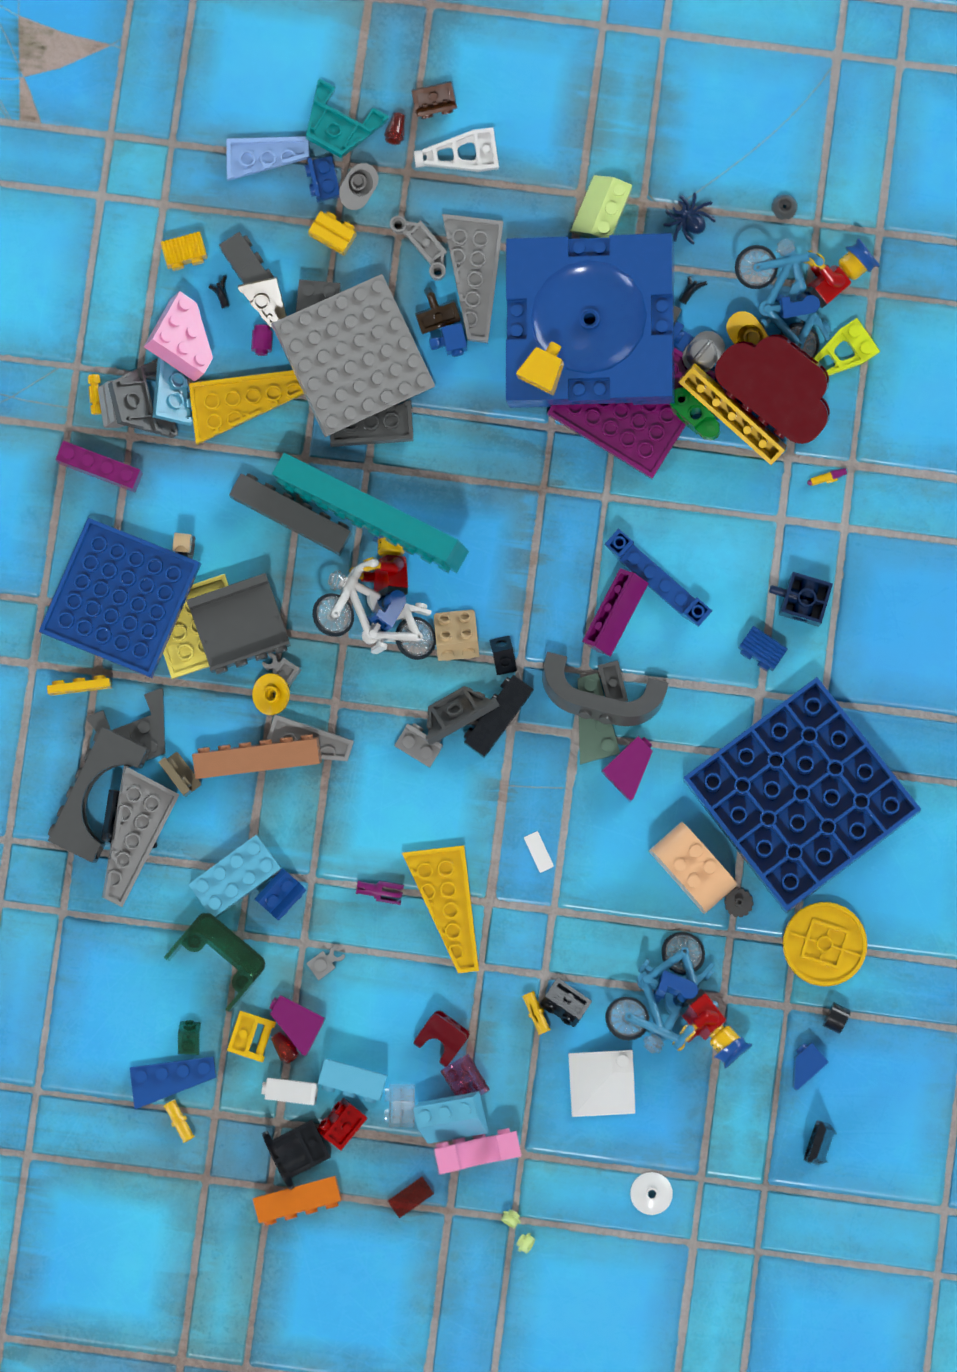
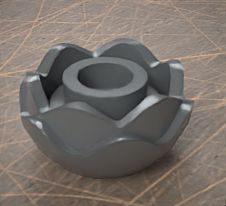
[771,194,798,219]

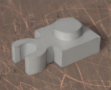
[262,653,301,687]
[306,945,345,980]

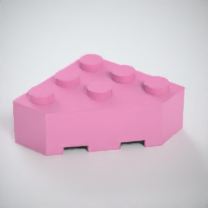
[144,291,213,382]

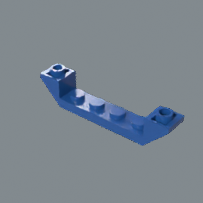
[605,528,712,627]

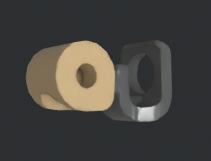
[173,532,195,559]

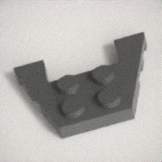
[108,358,178,438]
[86,688,166,768]

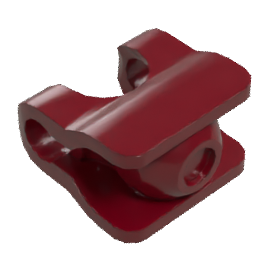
[413,1010,470,1067]

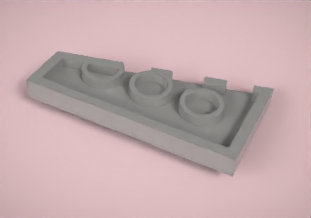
[267,714,354,761]

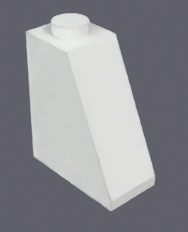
[262,1078,319,1105]

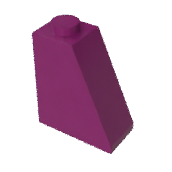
[601,736,653,802]
[269,995,326,1056]

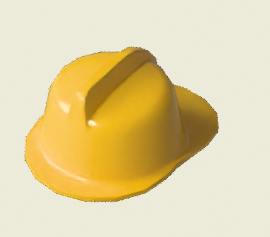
[726,311,768,345]

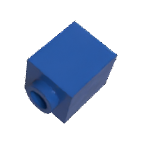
[429,323,467,357]

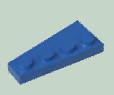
[130,1057,216,1110]

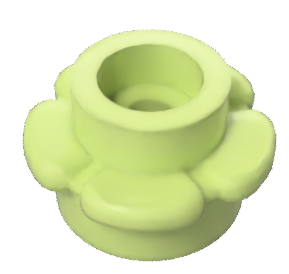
[501,1209,521,1229]
[517,1233,535,1254]

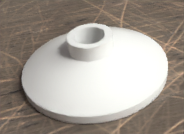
[630,1172,673,1215]

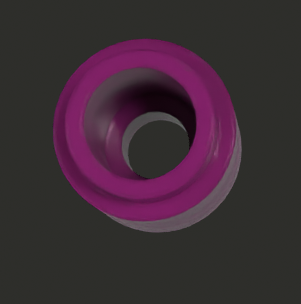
[251,325,273,356]

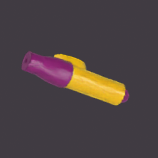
[807,468,847,486]

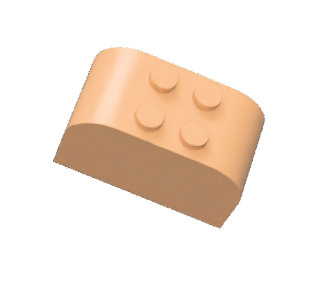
[648,822,737,914]

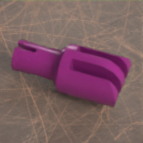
[356,881,404,905]

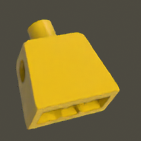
[516,341,564,395]

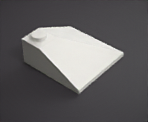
[568,1050,635,1117]

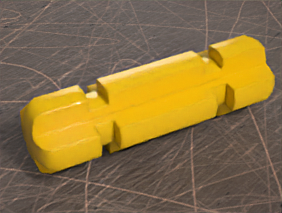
[88,374,102,415]

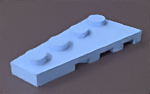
[226,136,309,181]

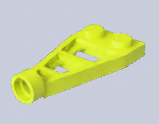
[814,318,880,376]

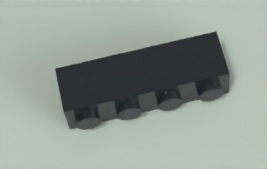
[463,675,534,758]

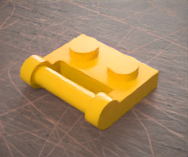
[227,1010,276,1062]

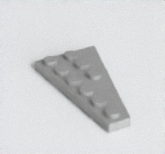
[442,214,503,343]
[102,766,180,907]

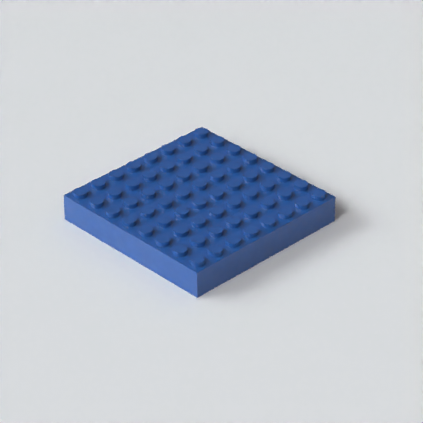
[683,677,921,913]

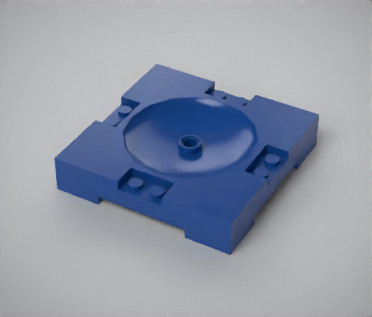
[506,233,675,408]

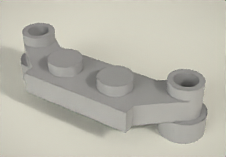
[390,216,447,281]

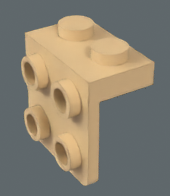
[434,610,479,661]

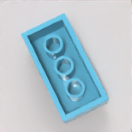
[188,835,282,919]

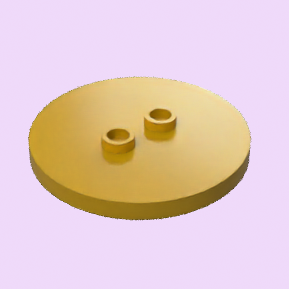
[782,902,867,986]

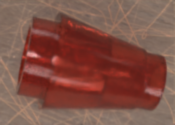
[384,113,405,145]
[271,1032,299,1064]

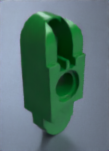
[670,387,720,440]

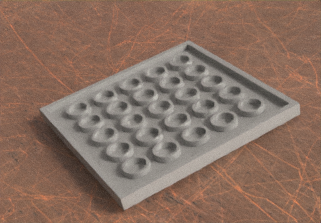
[271,274,435,437]

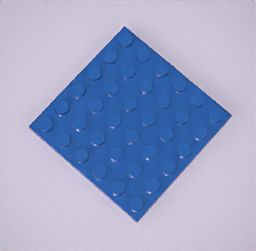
[39,518,201,678]

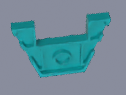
[306,78,389,158]

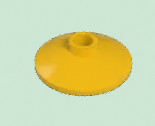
[252,673,290,715]

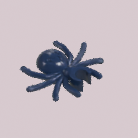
[663,193,716,244]

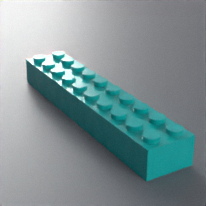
[272,453,469,573]

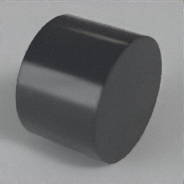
[823,1002,851,1034]

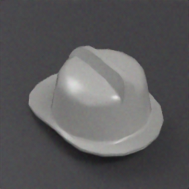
[339,163,378,210]
[682,331,725,373]

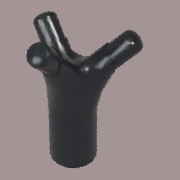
[209,276,229,309]
[679,276,707,305]

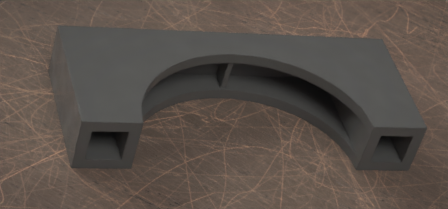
[48,727,151,863]

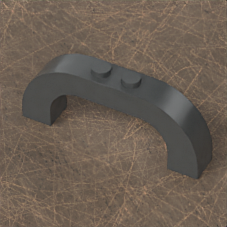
[542,652,669,726]

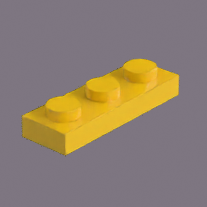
[47,675,112,696]

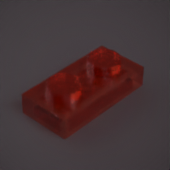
[388,1176,434,1218]

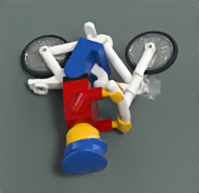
[312,535,436,660]

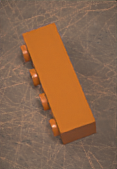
[253,1175,342,1226]

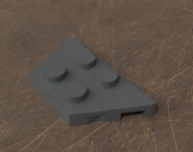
[426,686,500,746]

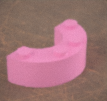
[434,1128,522,1175]

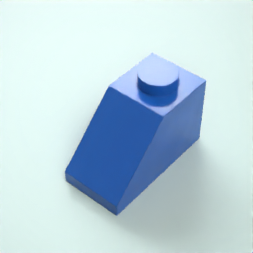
[792,1043,829,1090]

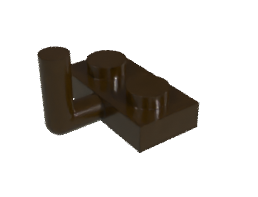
[415,288,461,334]

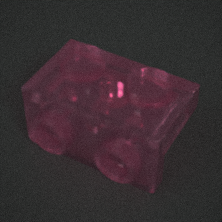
[441,1054,490,1096]

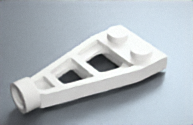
[414,127,499,172]

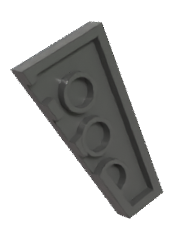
[330,400,413,447]

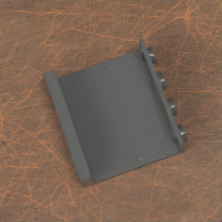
[186,573,291,675]

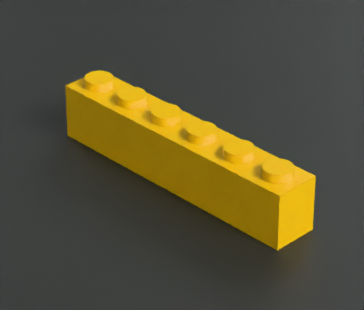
[678,363,787,465]

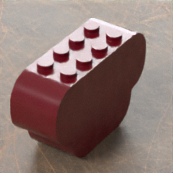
[715,334,830,444]

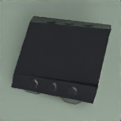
[804,1120,837,1165]

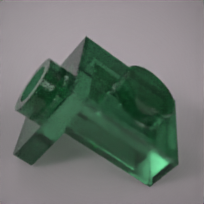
[178,1020,201,1055]

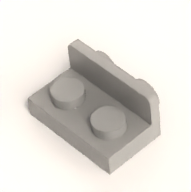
[394,723,443,768]

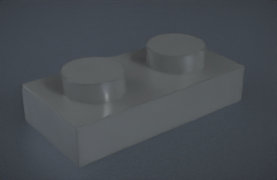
[598,660,628,702]

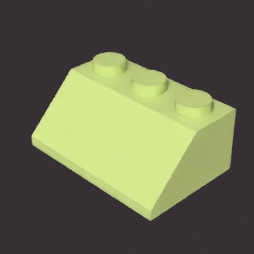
[571,175,633,238]

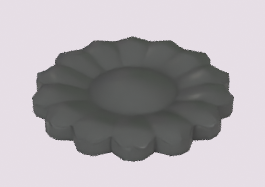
[724,889,753,918]

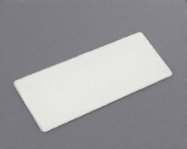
[524,831,554,873]

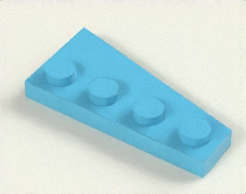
[152,357,193,426]

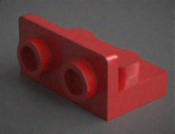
[317,1098,367,1151]

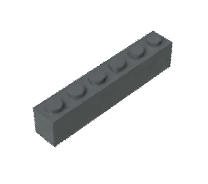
[229,473,351,556]

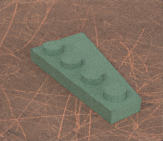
[577,673,620,765]

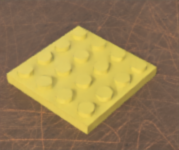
[163,574,229,679]

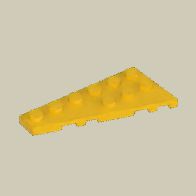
[189,370,304,445]
[402,845,479,973]

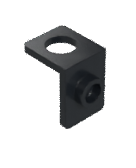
[489,636,517,675]

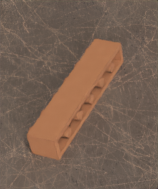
[192,734,322,779]

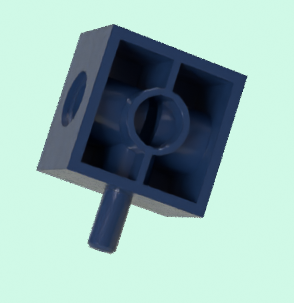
[769,572,833,627]

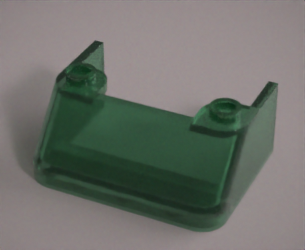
[164,913,266,1013]

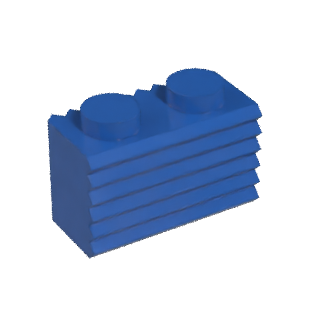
[738,626,788,672]

